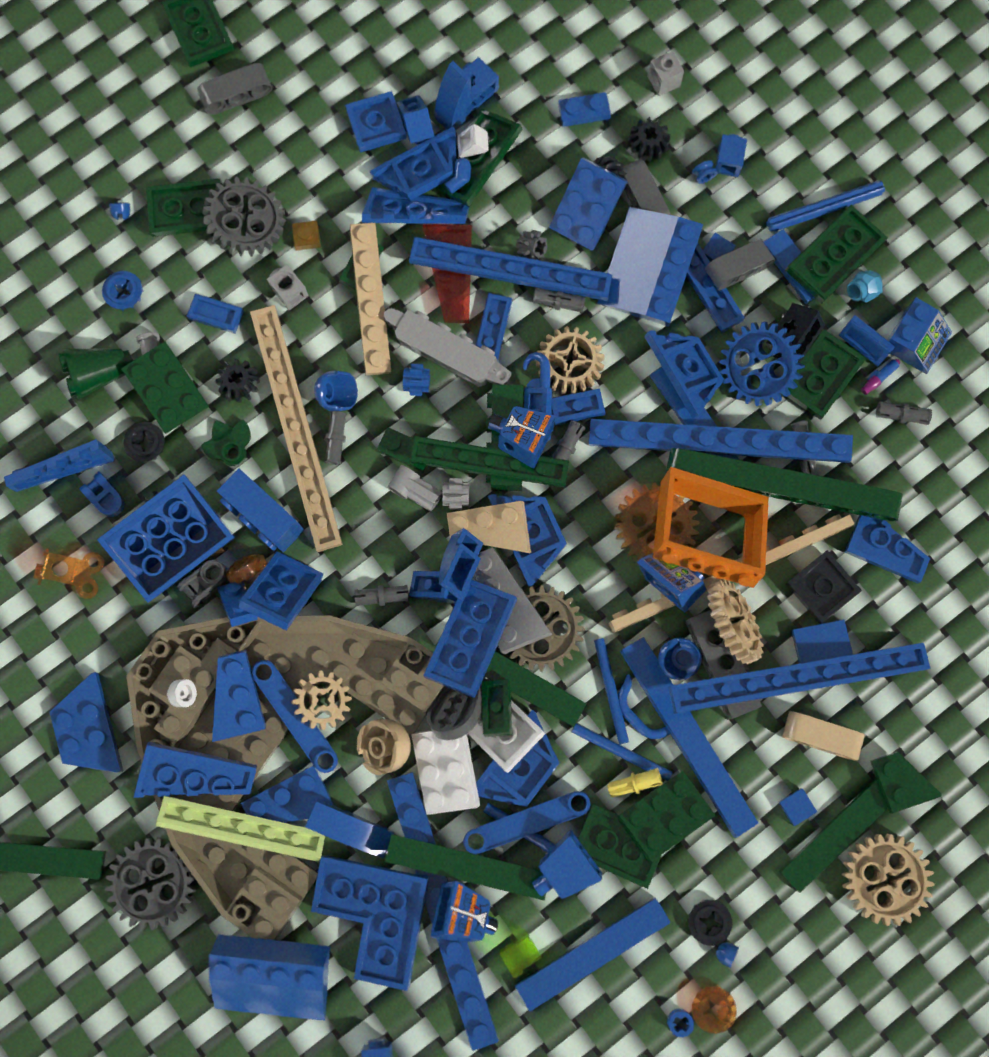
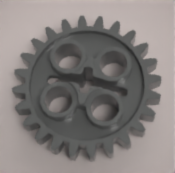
[202,177,285,257]
[105,838,197,930]

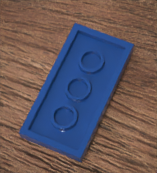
[423,580,517,698]

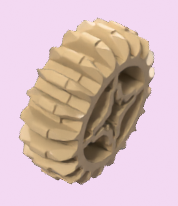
[536,326,605,394]

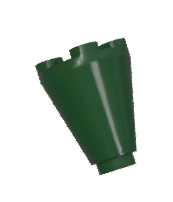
[58,349,132,399]

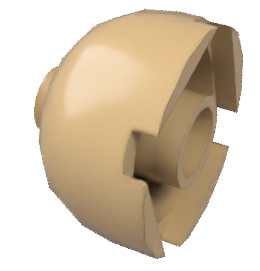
[357,719,411,775]

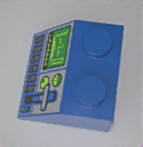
[887,297,952,374]
[637,553,706,613]

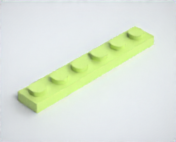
[156,796,325,862]

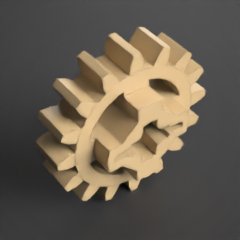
[291,671,352,730]

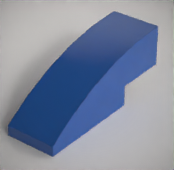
[435,61,472,131]
[439,528,483,600]
[305,800,395,858]

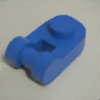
[79,471,125,517]

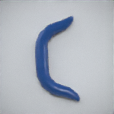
[618,674,670,739]

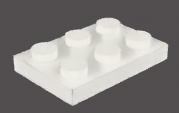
[455,679,545,773]
[411,730,480,815]

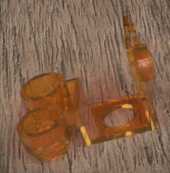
[33,549,104,599]

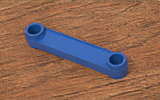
[252,660,338,773]
[463,791,590,854]

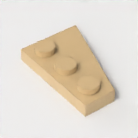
[447,501,531,553]

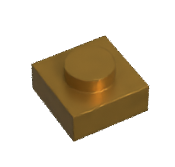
[292,221,321,251]

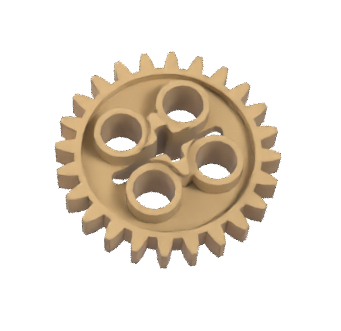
[707,579,763,664]
[842,834,935,926]

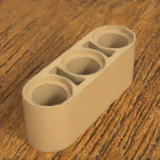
[782,711,865,761]

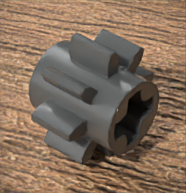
[516,230,547,260]

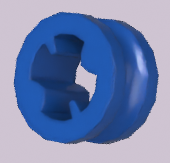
[692,160,718,184]
[667,1008,694,1038]

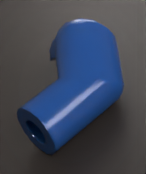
[445,158,471,194]

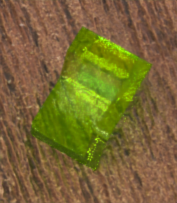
[500,933,541,978]

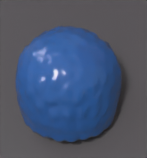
[314,370,358,411]
[658,637,702,680]

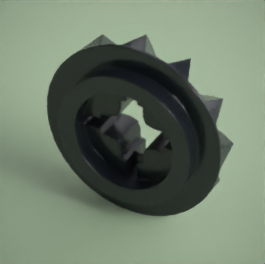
[123,422,166,463]
[688,900,733,946]

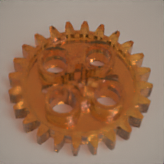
[614,483,700,563]

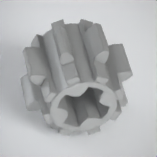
[442,478,469,510]

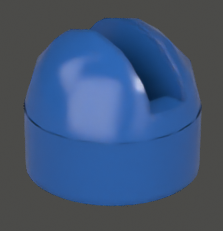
[109,202,130,220]
[716,942,739,968]

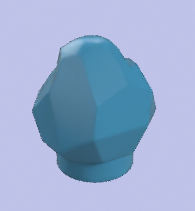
[847,270,883,303]

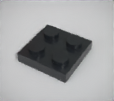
[786,550,862,624]

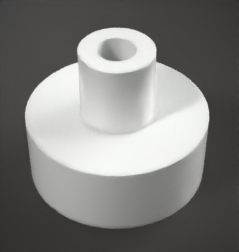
[167,679,197,707]

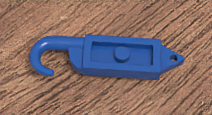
[523,352,552,440]

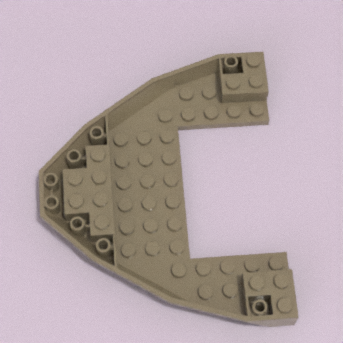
[126,616,445,940]

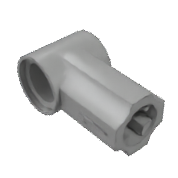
[387,465,442,512]

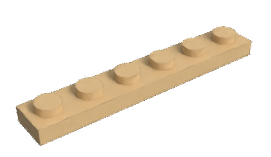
[350,223,391,376]

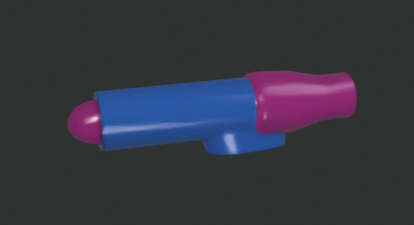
[861,359,900,395]

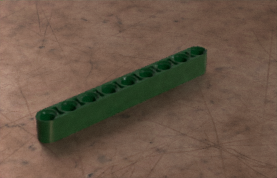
[665,448,903,521]

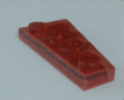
[422,224,472,323]

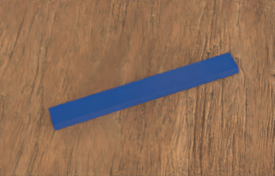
[409,237,613,301]
[620,637,758,838]

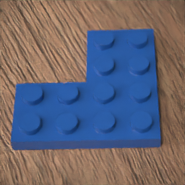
[311,855,429,991]

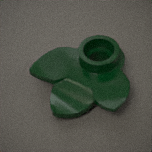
[201,420,251,466]

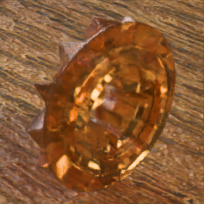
[226,554,267,583]
[691,986,737,1034]

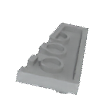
[474,547,553,654]

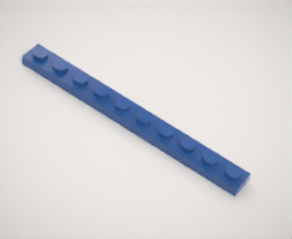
[589,419,853,463]
[668,643,931,714]
[387,772,499,1051]

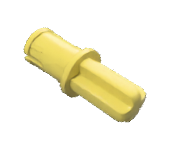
[608,768,663,798]

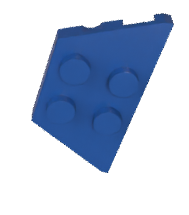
[369,127,457,200]
[644,330,724,419]
[488,494,567,588]
[50,672,124,773]
[476,710,559,807]

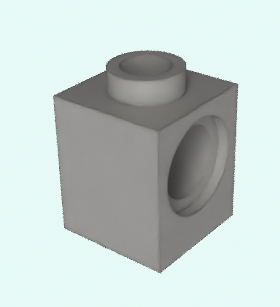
[648,51,684,96]
[267,265,309,310]

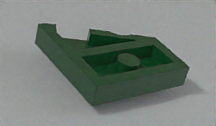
[870,752,942,813]

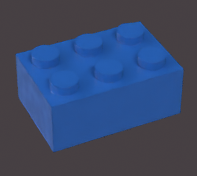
[217,468,305,553]

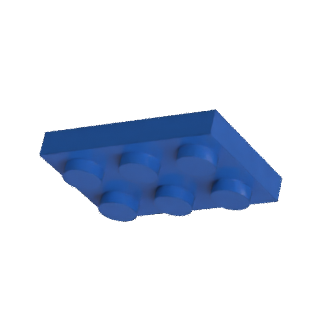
[549,157,628,251]
[238,551,324,631]

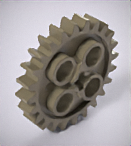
[510,585,585,672]

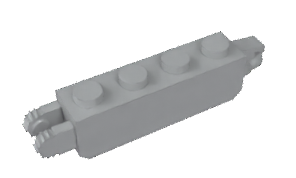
[383,308,511,387]

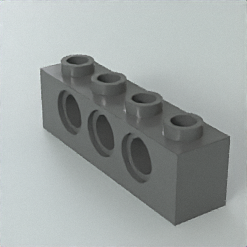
[685,610,762,720]

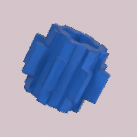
[403,364,430,396]

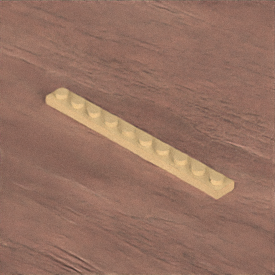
[250,305,343,552]
[609,514,854,633]

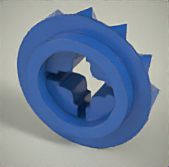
[102,271,144,311]

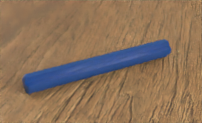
[767,181,885,232]

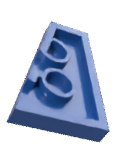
[844,515,930,584]

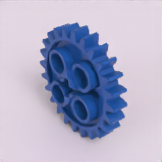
[719,321,805,406]

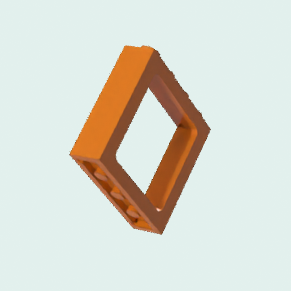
[653,467,769,588]

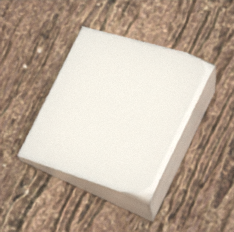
[457,124,489,158]

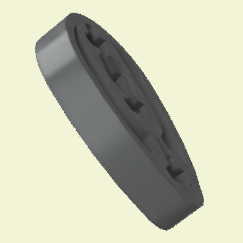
[426,682,482,740]

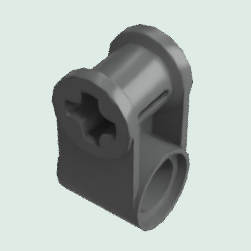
[177,560,230,608]

